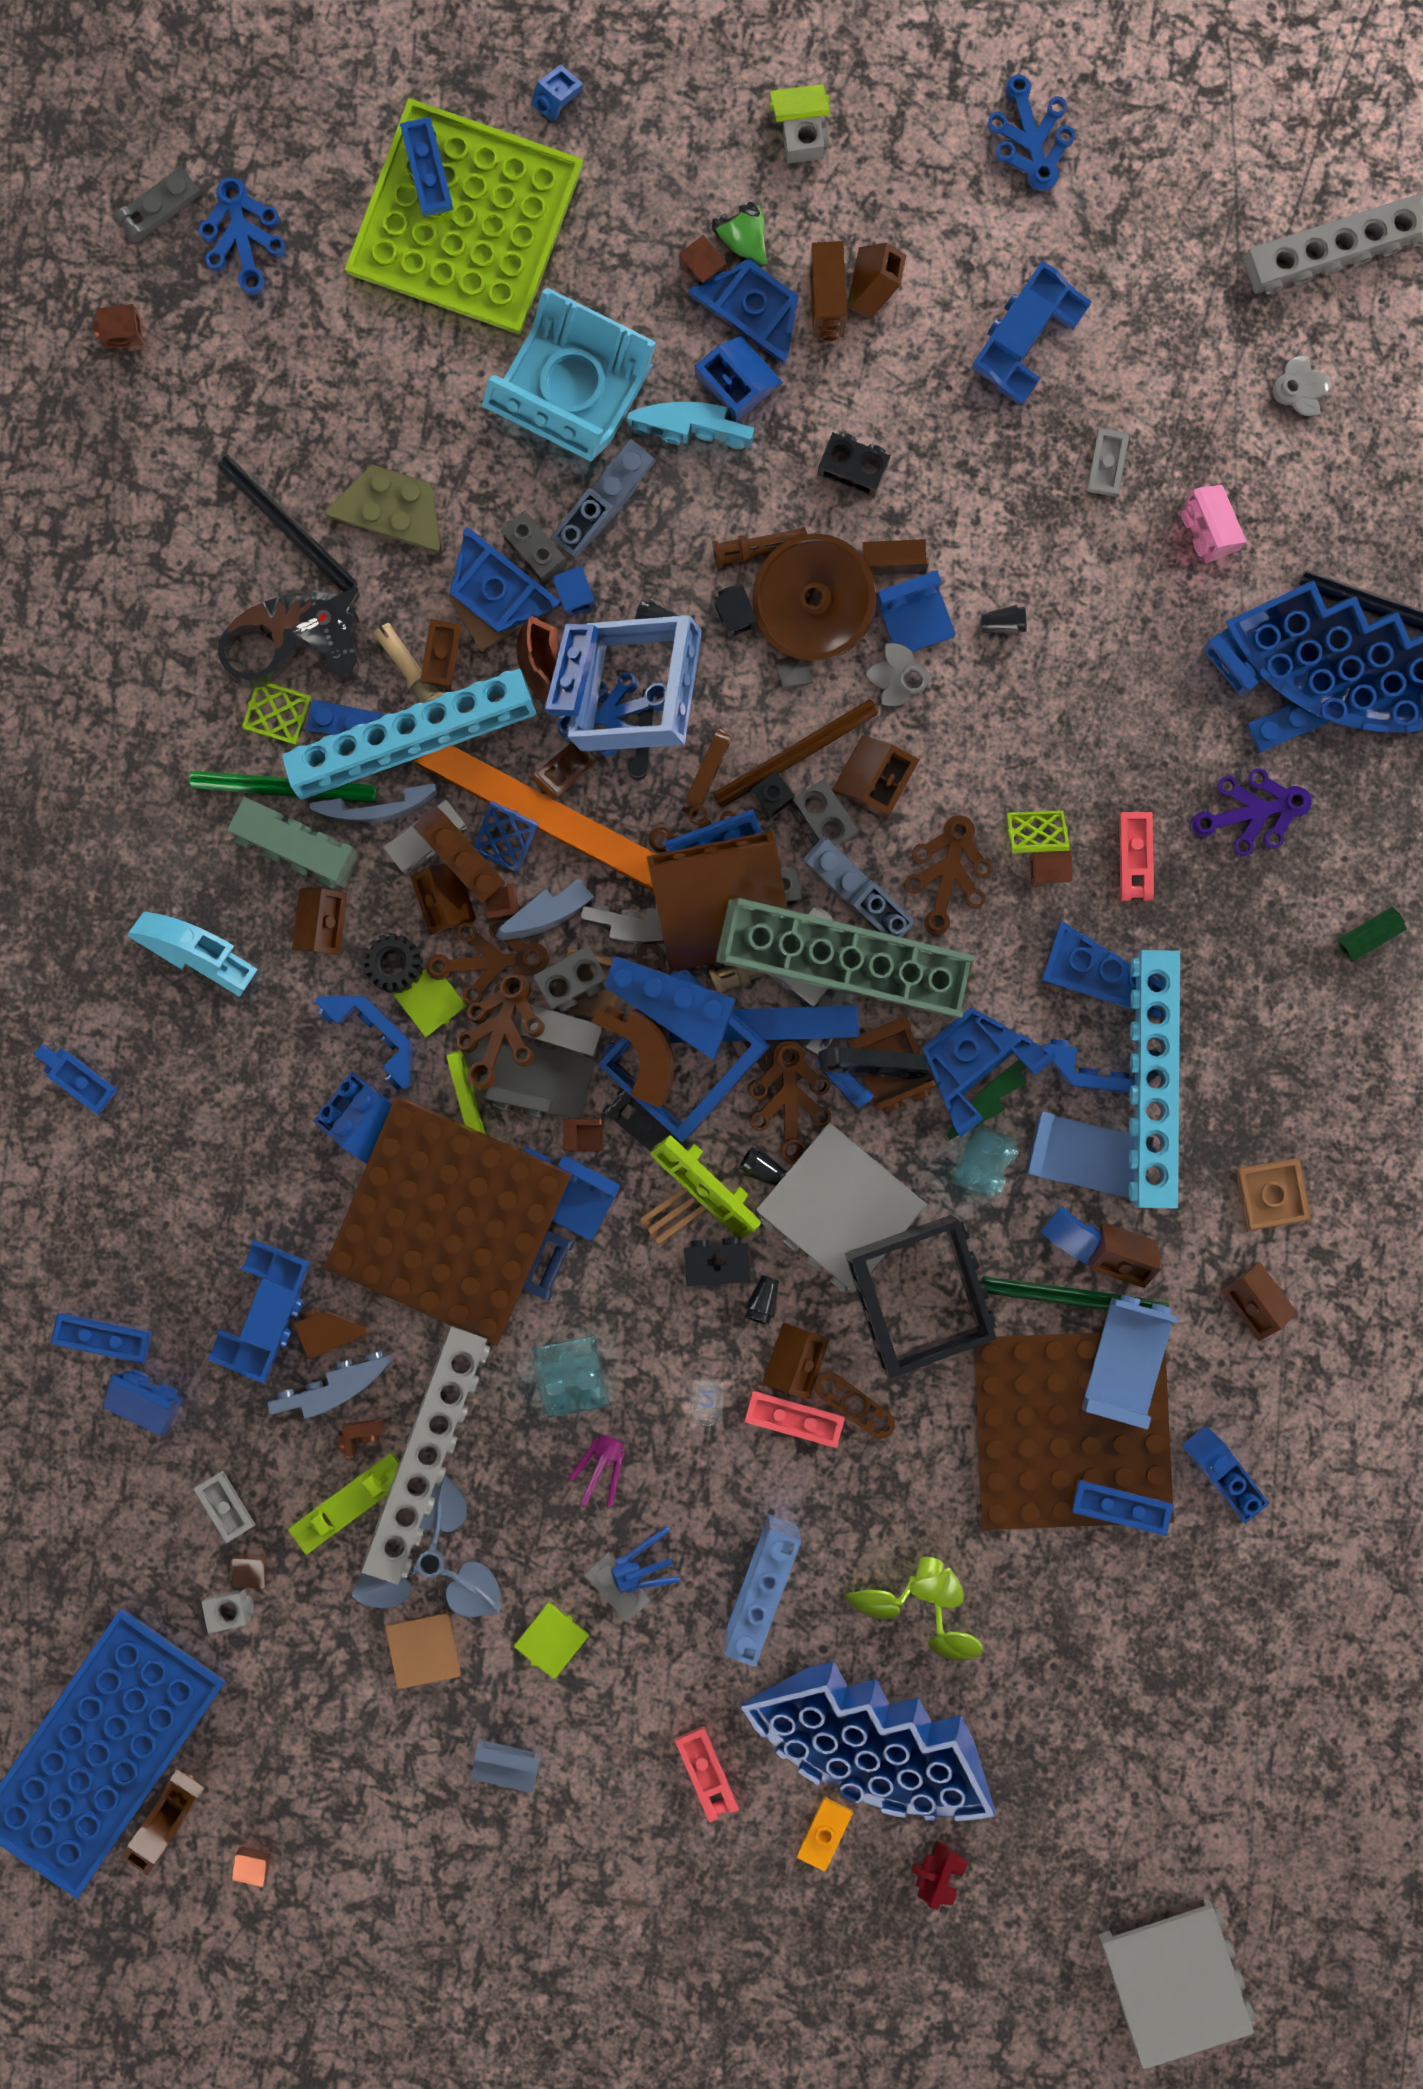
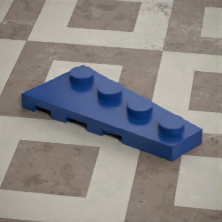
[1041,920,1162,1019]

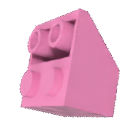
[1181,485,1246,564]

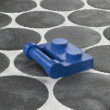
[815,1060,874,1110]

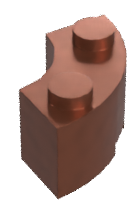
[516,616,559,703]

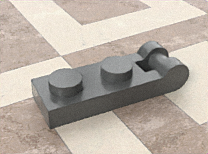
[112,166,202,244]

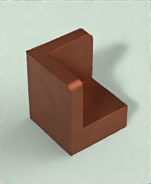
[679,235,727,283]
[1029,850,1073,887]
[485,883,519,922]
[563,1119,603,1151]

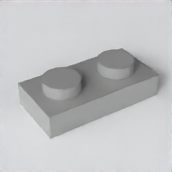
[1086,428,1130,497]
[193,1471,255,1543]
[584,1551,651,1623]

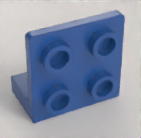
[877,570,956,653]
[1202,628,1264,697]
[552,1155,621,1240]

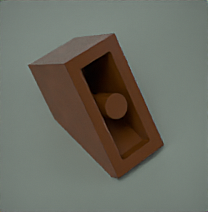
[294,1308,372,1360]

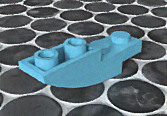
[627,402,755,450]
[127,911,258,997]

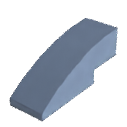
[496,878,594,941]

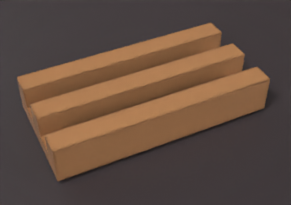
[640,1187,707,1245]

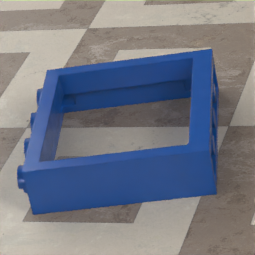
[598,970,770,1142]

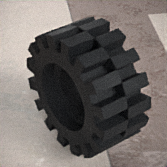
[363,933,423,993]

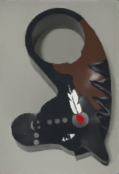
[218,587,360,688]

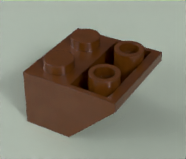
[832,735,920,820]

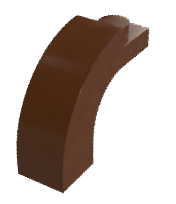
[592,1006,675,1108]
[121,1770,204,1876]

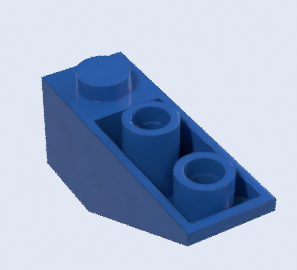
[1181,1425,1269,1524]

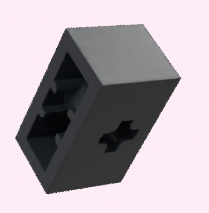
[684,1237,750,1286]

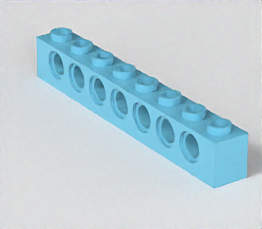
[282,668,537,800]
[1128,950,1180,1208]

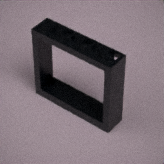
[844,1215,997,1379]

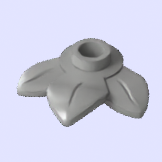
[1273,356,1331,416]
[866,643,929,707]

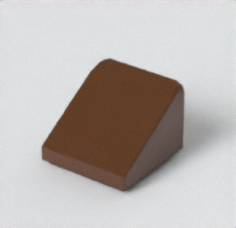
[231,1554,267,1589]

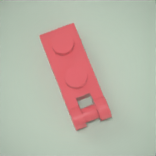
[1119,812,1154,901]
[675,1726,740,1823]

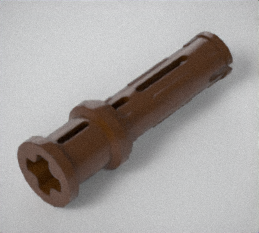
[712,527,807,569]

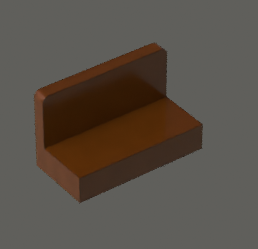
[862,539,929,575]
[420,619,462,692]
[410,863,476,935]
[292,888,347,955]
[1089,1223,1161,1288]
[1221,1262,1296,1341]
[763,1323,830,1399]

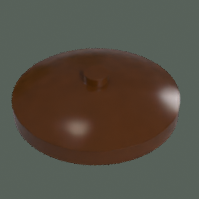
[752,533,878,662]

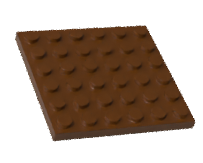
[324,1095,572,1347]
[973,1332,1174,1530]

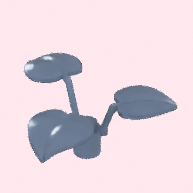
[352,1475,501,1617]

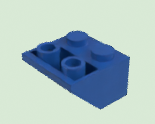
[695,336,783,423]
[313,1071,393,1164]
[103,1369,184,1436]

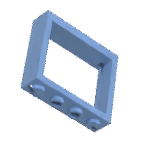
[567,615,702,751]
[724,1514,801,1667]

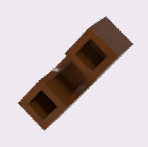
[413,806,505,903]

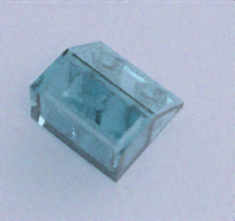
[951,1125,1019,1199]
[533,1336,610,1418]

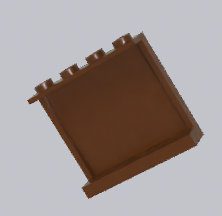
[647,831,788,972]

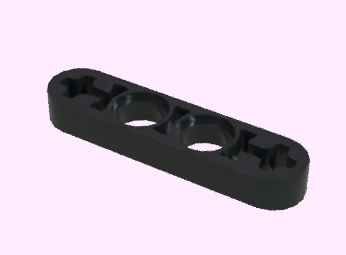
[818,1047,929,1078]

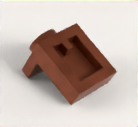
[338,1418,386,1458]

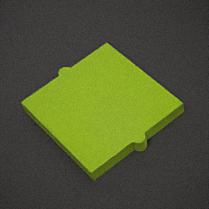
[770,84,830,122]
[393,963,467,1038]
[513,1602,590,1680]

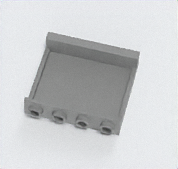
[756,1122,928,1292]
[1098,1899,1256,2070]

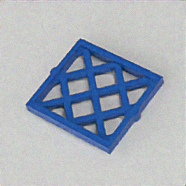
[474,801,539,873]

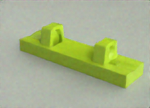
[649,1135,762,1239]
[288,1452,399,1555]

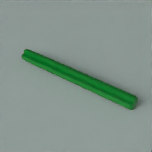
[189,771,376,803]

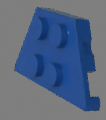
[688,259,799,365]
[450,527,561,634]

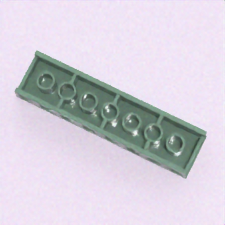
[716,898,975,1018]

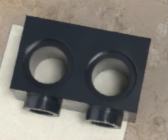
[817,432,891,498]

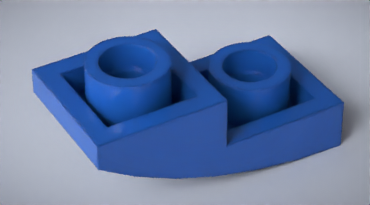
[1040,1206,1101,1265]

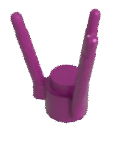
[568,1434,626,1507]

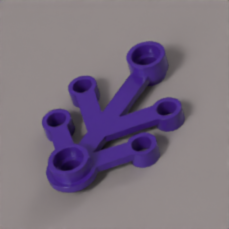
[1190,768,1312,857]

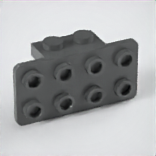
[465,1035,594,1119]

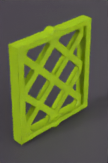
[242,683,312,745]
[1006,810,1070,853]

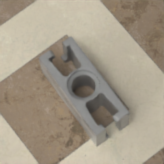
[383,800,468,876]
[518,1004,604,1058]

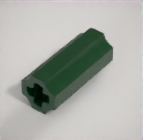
[1336,906,1407,962]

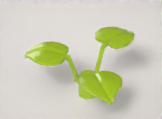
[844,1557,983,1661]

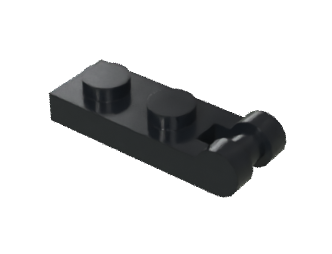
[628,689,654,781]
[602,1088,690,1151]

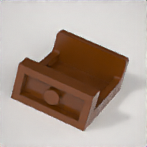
[847,1015,936,1114]

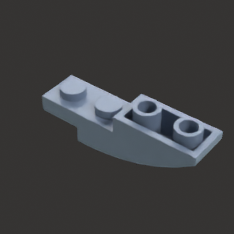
[550,439,656,557]
[802,837,915,938]
[267,1350,393,1419]

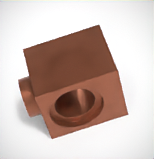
[93,304,144,349]

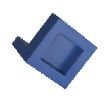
[553,566,596,618]

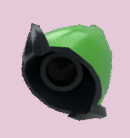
[712,201,767,266]

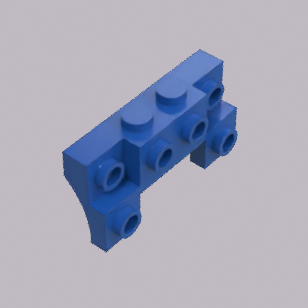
[971,260,1092,406]
[207,1240,311,1383]

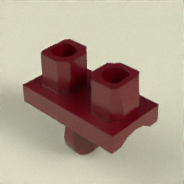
[911,1841,968,1910]

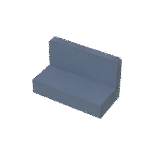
[471,1740,542,1793]

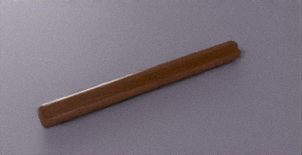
[713,699,879,808]

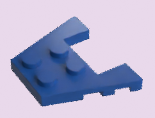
[922,1007,1056,1137]

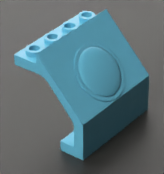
[482,288,657,461]

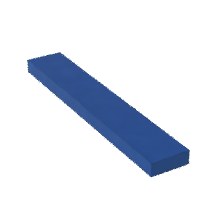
[669,1005,859,1043]

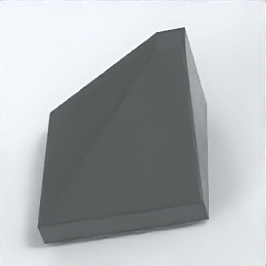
[774,656,813,691]

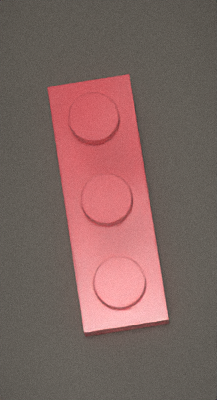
[744,1390,845,1448]

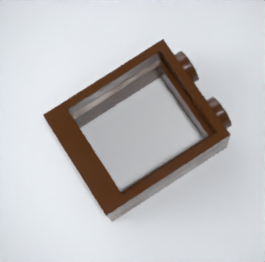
[809,241,847,342]

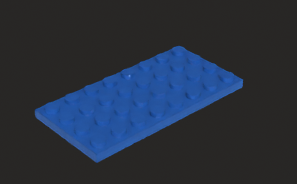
[0,1608,227,1899]

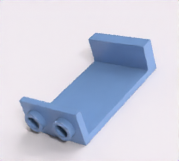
[1024,1111,1157,1198]
[1081,1294,1179,1429]

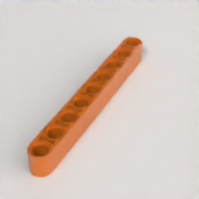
[412,746,657,891]

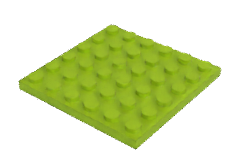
[345,98,584,335]

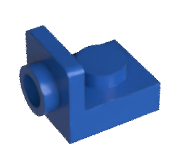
[531,64,584,122]

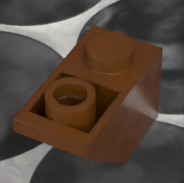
[847,242,907,319]

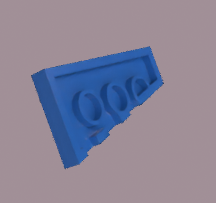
[604,956,736,1060]

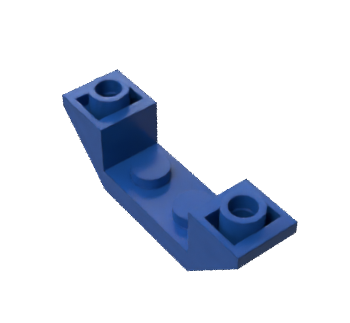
[315,996,413,1091]
[1042,1039,1161,1094]

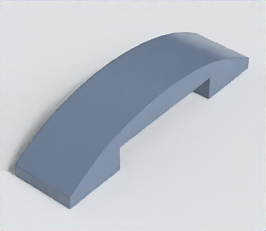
[310,784,439,824]

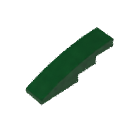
[944,1046,1043,1141]

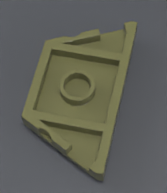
[325,465,442,554]

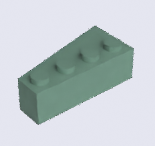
[227,797,362,890]

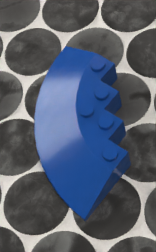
[1225,581,1423,732]
[741,1661,996,1821]

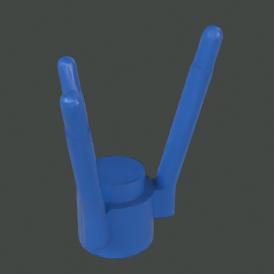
[611,1526,680,1593]

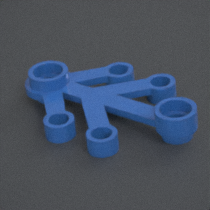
[987,75,1075,191]
[199,178,286,295]
[558,672,667,757]

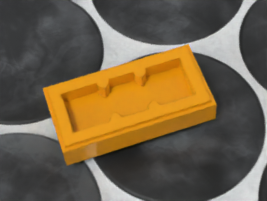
[796,1796,853,1872]

